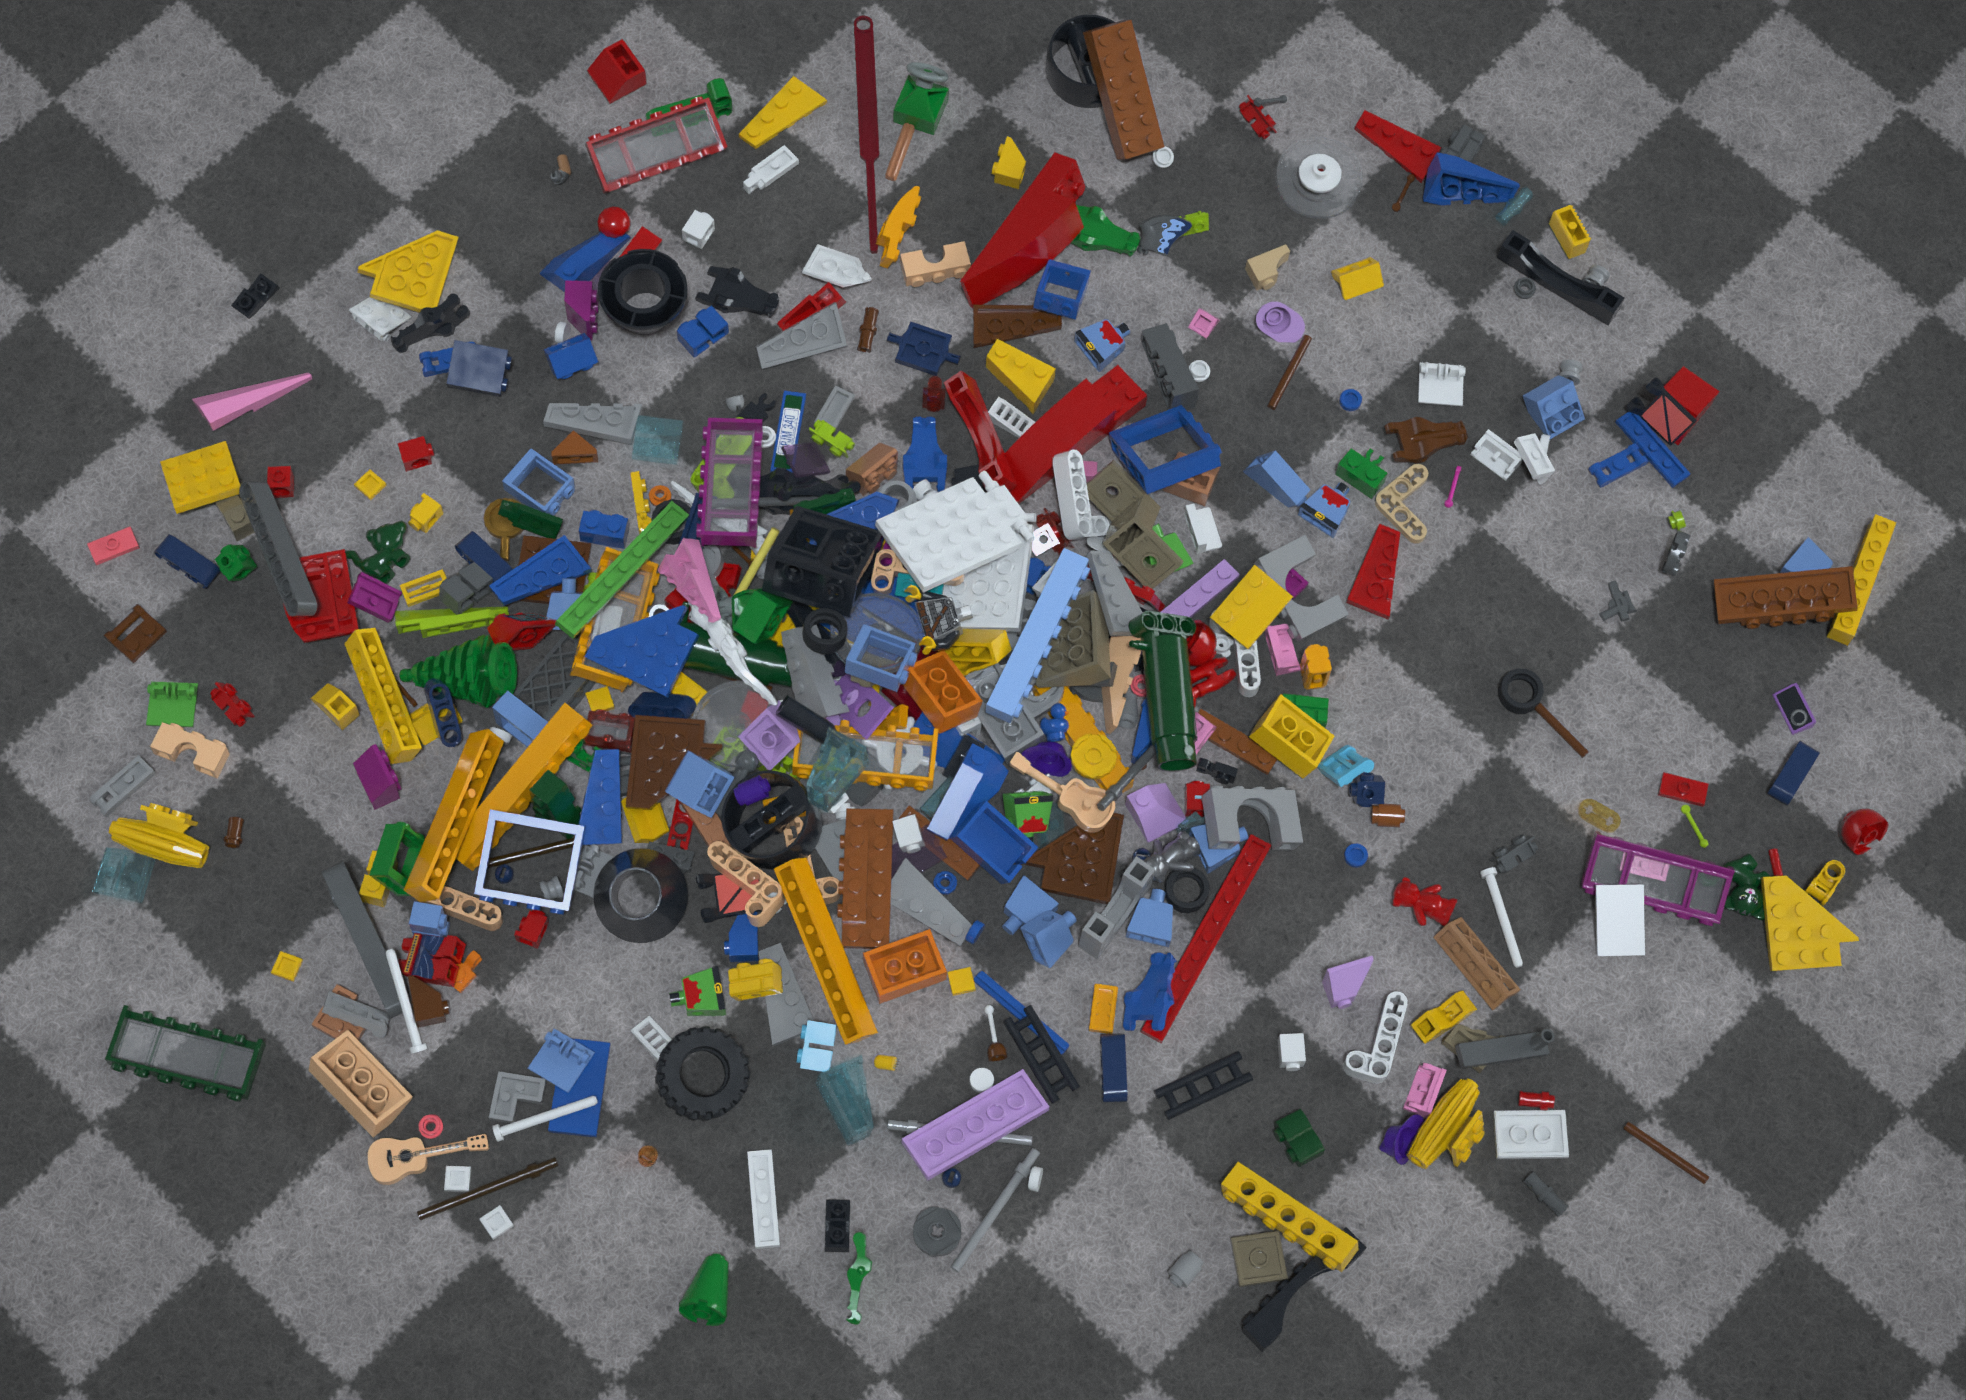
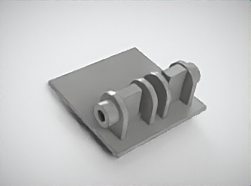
[565,844,613,898]

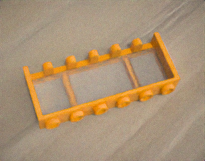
[570,547,660,692]
[792,720,939,791]

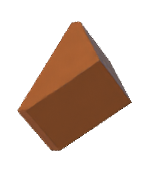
[551,430,598,465]

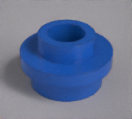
[933,871,957,895]

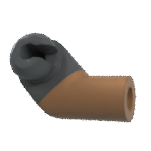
[550,154,571,184]

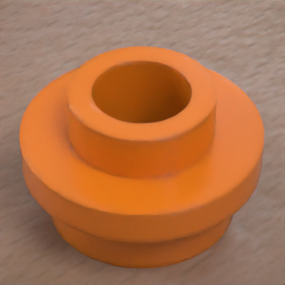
[649,485,672,506]

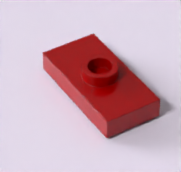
[1658,772,1709,807]

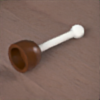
[984,1005,1007,1062]

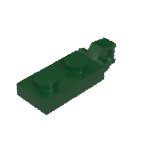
[793,488,856,514]
[498,500,563,539]

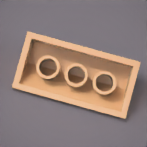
[308,1030,413,1137]

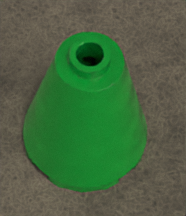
[678,1254,729,1326]

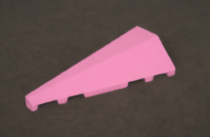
[192,372,312,431]
[658,538,721,623]

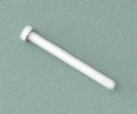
[1480,867,1523,968]
[386,949,427,1054]
[493,1096,598,1142]

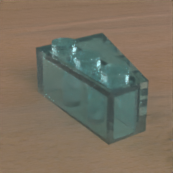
[806,727,869,812]

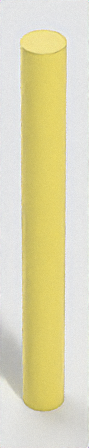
[733,527,780,596]

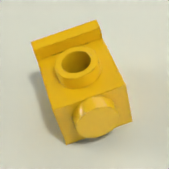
[408,493,443,533]

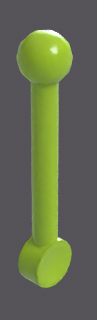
[1681,805,1708,848]

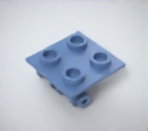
[528,1029,595,1093]

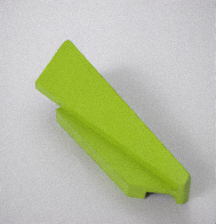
[395,607,509,638]

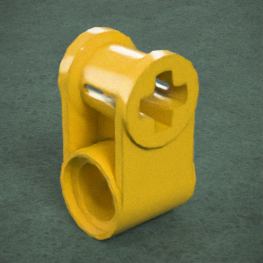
[1805,860,1845,906]

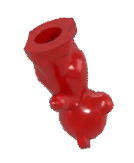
[1392,877,1458,926]

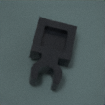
[737,393,776,422]
[1196,758,1238,784]

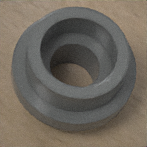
[1514,277,1536,299]

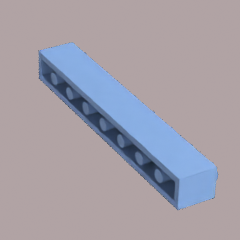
[985,548,1090,724]

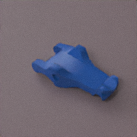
[903,416,947,492]
[1123,952,1177,1031]

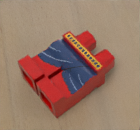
[398,933,466,987]

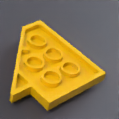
[357,230,458,313]
[1761,876,1859,971]

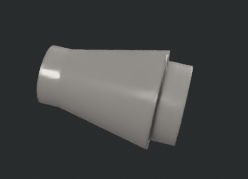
[1118,693,1139,729]

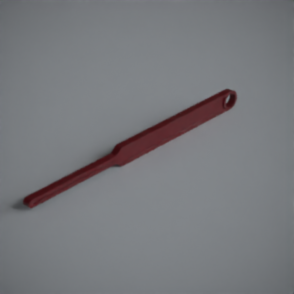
[854,15,879,254]

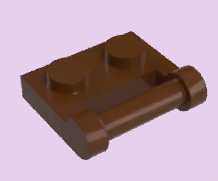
[103,604,167,664]

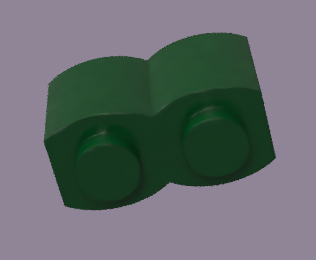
[1273,1109,1325,1168]

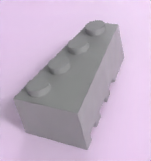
[781,625,850,718]

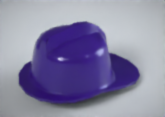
[1021,741,1072,777]
[1379,1114,1424,1165]

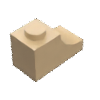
[1245,244,1290,290]

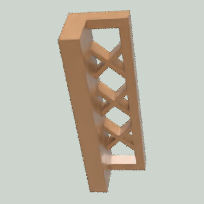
[1433,917,1521,1010]

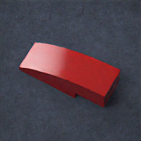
[777,282,846,331]

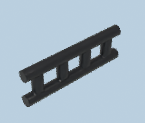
[1003,1005,1080,1104]
[1153,1051,1253,1120]

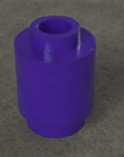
[734,775,771,806]

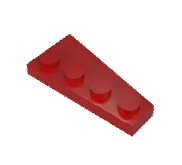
[1354,110,1442,183]
[1346,524,1400,620]

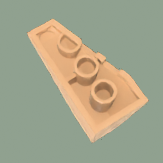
[1101,636,1141,734]

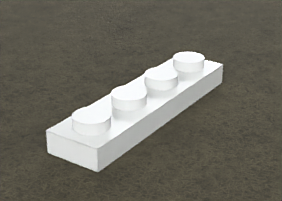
[747,1149,780,1249]

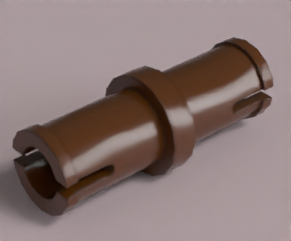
[857,307,879,353]

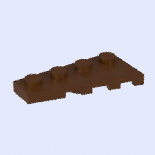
[973,305,1062,348]

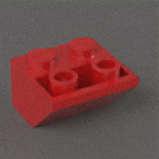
[587,39,647,104]

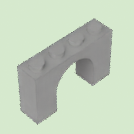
[1254,535,1349,643]
[1202,786,1303,850]
[1078,856,1156,960]

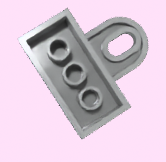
[965,663,1064,765]

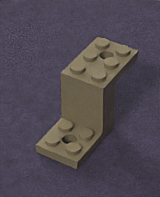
[1087,460,1183,589]

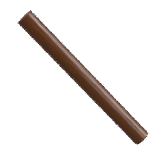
[1267,335,1312,410]
[1623,1121,1709,1184]

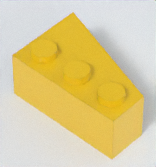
[986,339,1056,414]
[938,629,1012,676]

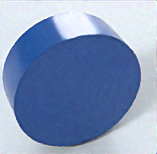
[1339,389,1362,411]
[1344,844,1368,868]
[965,920,985,945]

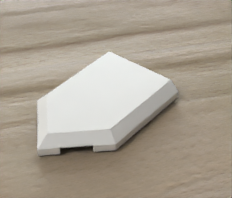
[802,244,872,287]

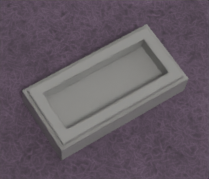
[814,386,855,433]

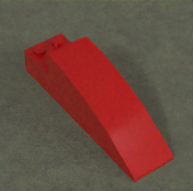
[960,152,1086,308]
[1005,365,1147,504]

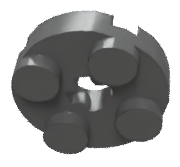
[1661,530,1691,576]
[913,1207,961,1257]

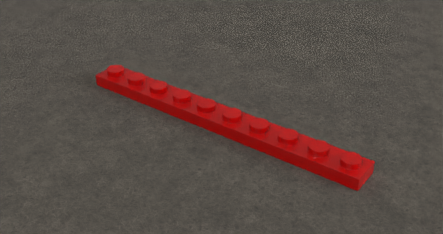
[1141,834,1271,1044]

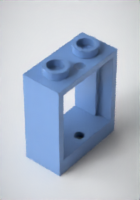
[502,449,575,516]
[845,624,918,692]
[492,691,548,747]

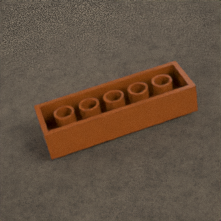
[1083,20,1165,160]

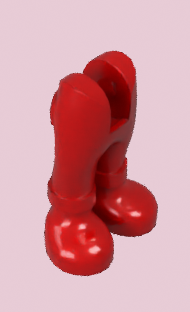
[1190,657,1237,709]

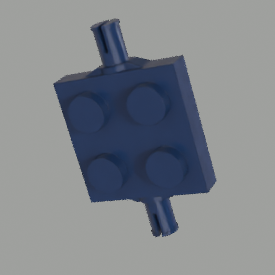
[887,321,961,376]

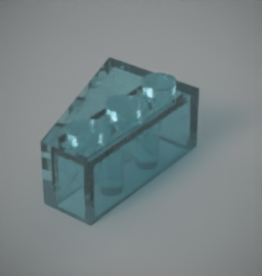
[815,1055,874,1146]

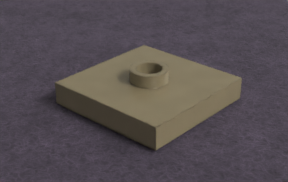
[1230,1231,1288,1287]

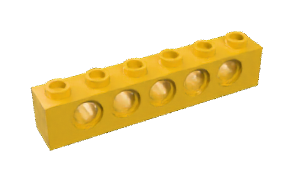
[1827,514,1897,646]
[345,628,422,764]
[1221,1162,1359,1272]

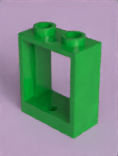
[369,822,425,896]

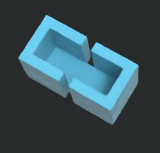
[797,1020,837,1073]

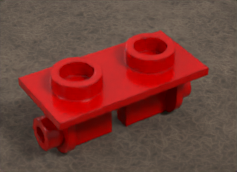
[1239,95,1277,139]
[210,682,255,727]

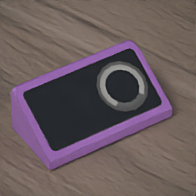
[1772,683,1816,735]

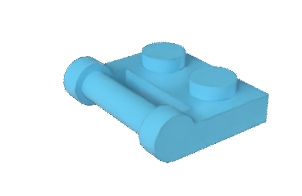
[1317,745,1374,787]

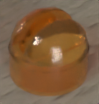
[638,1146,658,1167]

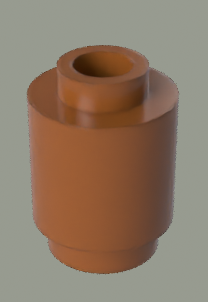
[1371,804,1405,828]

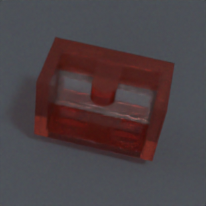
[584,709,635,753]

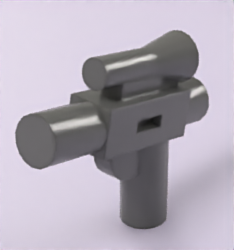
[1599,581,1637,622]

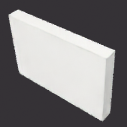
[1595,884,1645,956]
[1493,1110,1569,1159]

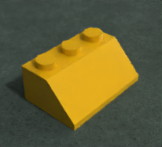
[1210,565,1293,649]
[1249,694,1335,779]

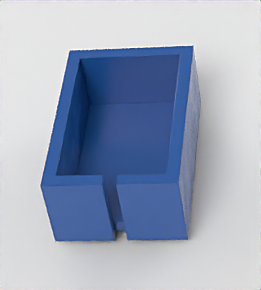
[950,801,1038,884]

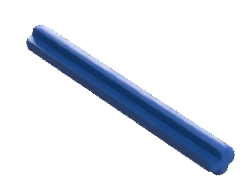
[974,971,1069,1055]

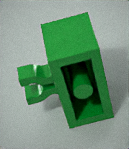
[1335,448,1388,499]

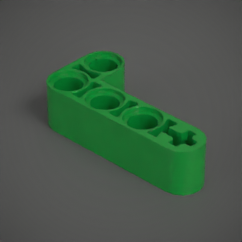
[645,78,732,137]

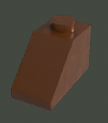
[408,975,450,1028]

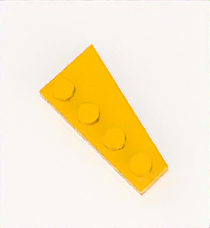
[739,76,827,149]

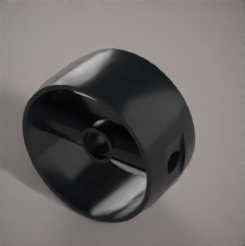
[1046,15,1115,108]
[722,770,822,870]

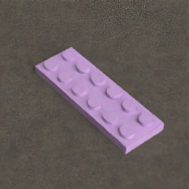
[901,1069,1049,1181]

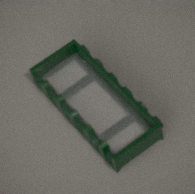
[105,1005,266,1102]

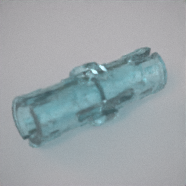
[1495,187,1533,226]

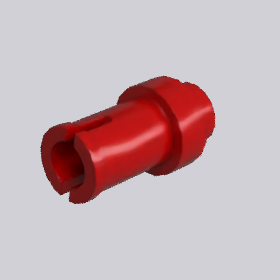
[1518,1091,1555,1111]

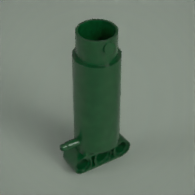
[649,602,792,688]
[1128,611,1198,771]

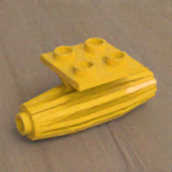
[109,802,209,868]
[1407,1078,1485,1169]

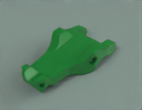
[1071,205,1140,257]
[846,1232,873,1325]

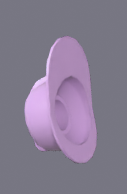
[1256,301,1305,343]

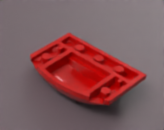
[283,549,359,643]

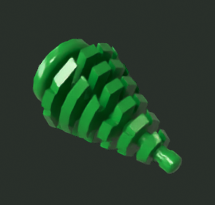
[399,634,517,708]

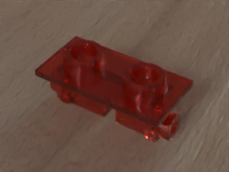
[922,376,946,412]
[1036,508,1075,555]

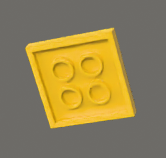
[160,441,240,514]

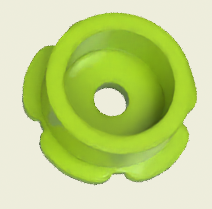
[1668,510,1686,531]

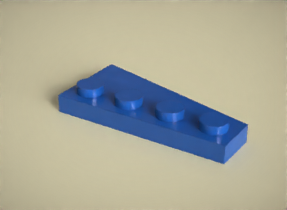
[578,749,622,845]

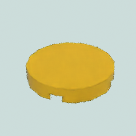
[1070,734,1117,779]

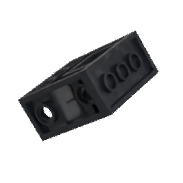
[762,506,883,618]

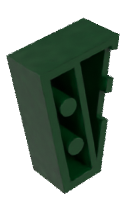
[529,770,582,839]

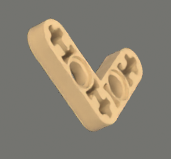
[1375,464,1428,544]

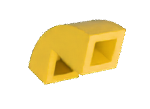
[1411,991,1477,1044]

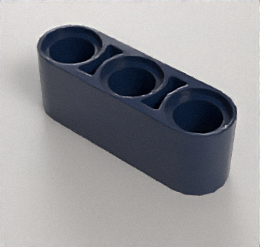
[454,531,513,583]
[154,534,221,589]
[424,678,462,747]
[628,692,697,719]
[1767,741,1820,806]
[1100,1034,1128,1102]

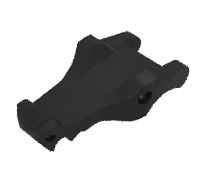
[695,266,779,318]
[391,293,470,353]
[727,468,808,515]
[773,474,861,501]

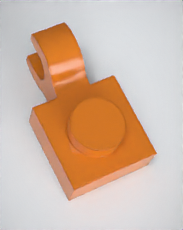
[447,950,482,994]

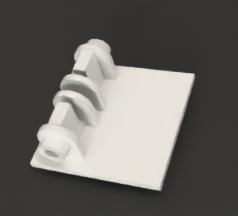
[349,297,411,342]
[1418,362,1466,406]

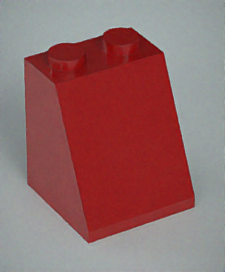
[1655,366,1720,445]

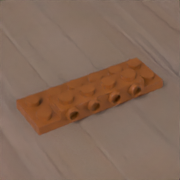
[1714,566,1858,629]
[837,808,894,949]

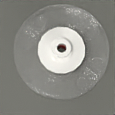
[1275,136,1363,219]

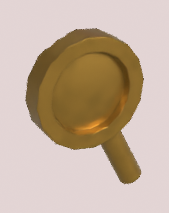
[483,498,524,561]

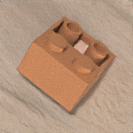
[846,443,898,496]
[1163,452,1221,506]

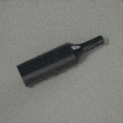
[776,695,858,755]

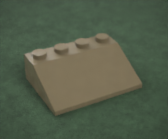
[1036,590,1111,688]

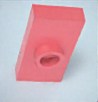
[87,527,139,565]

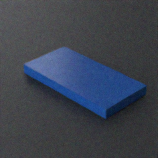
[548,1038,611,1138]

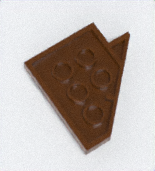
[626,715,724,810]
[1024,813,1124,905]

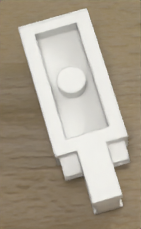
[743,145,799,194]

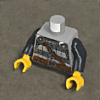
[904,585,973,655]

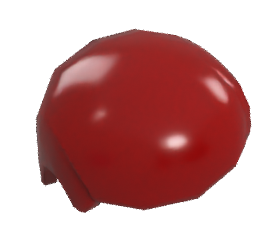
[597,206,630,238]

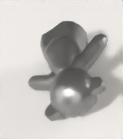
[1143,830,1200,882]

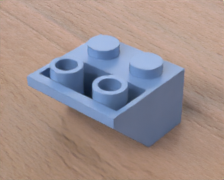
[1523,375,1585,439]
[665,750,734,818]

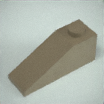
[214,495,255,542]

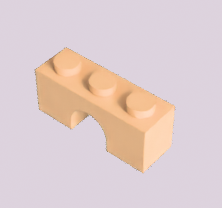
[900,241,971,287]
[150,722,230,779]

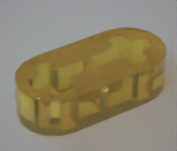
[1578,799,1621,833]

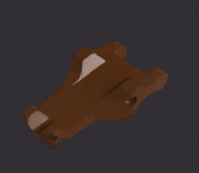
[1384,417,1468,464]

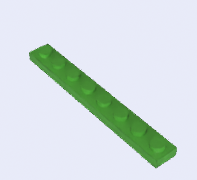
[555,501,689,639]

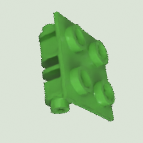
[146,681,198,727]

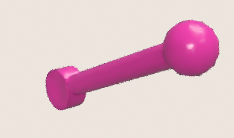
[1444,466,1461,508]

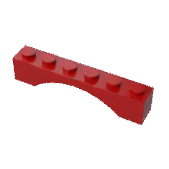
[944,371,1017,491]

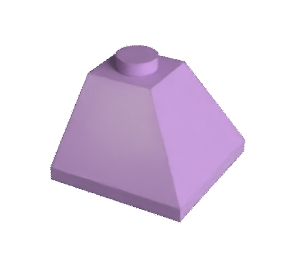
[738,700,800,770]
[1125,783,1188,843]
[1322,956,1374,1009]

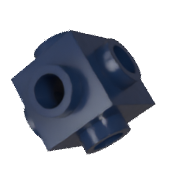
[1349,772,1385,807]

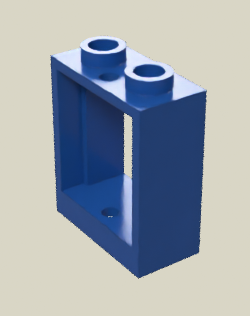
[1033,259,1091,320]

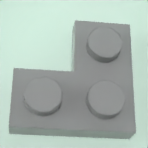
[489,1071,547,1123]

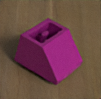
[564,281,599,341]
[353,744,402,810]

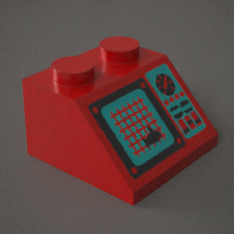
[487,613,556,650]

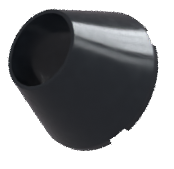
[598,249,688,335]
[593,848,688,943]

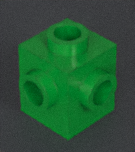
[215,544,257,581]

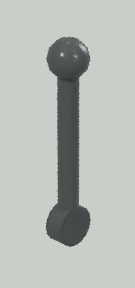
[1253,95,1287,107]

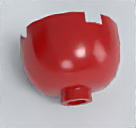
[1186,619,1217,666]
[1841,808,1889,855]

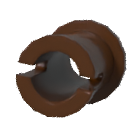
[223,817,244,848]

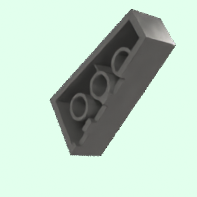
[1140,323,1199,411]

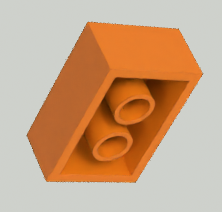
[902,650,983,734]
[863,929,947,1004]

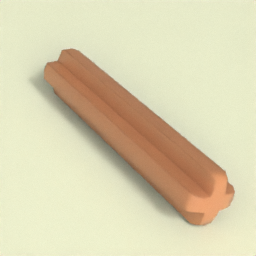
[885,123,915,181]

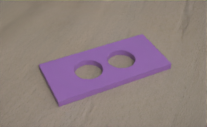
[836,673,894,740]

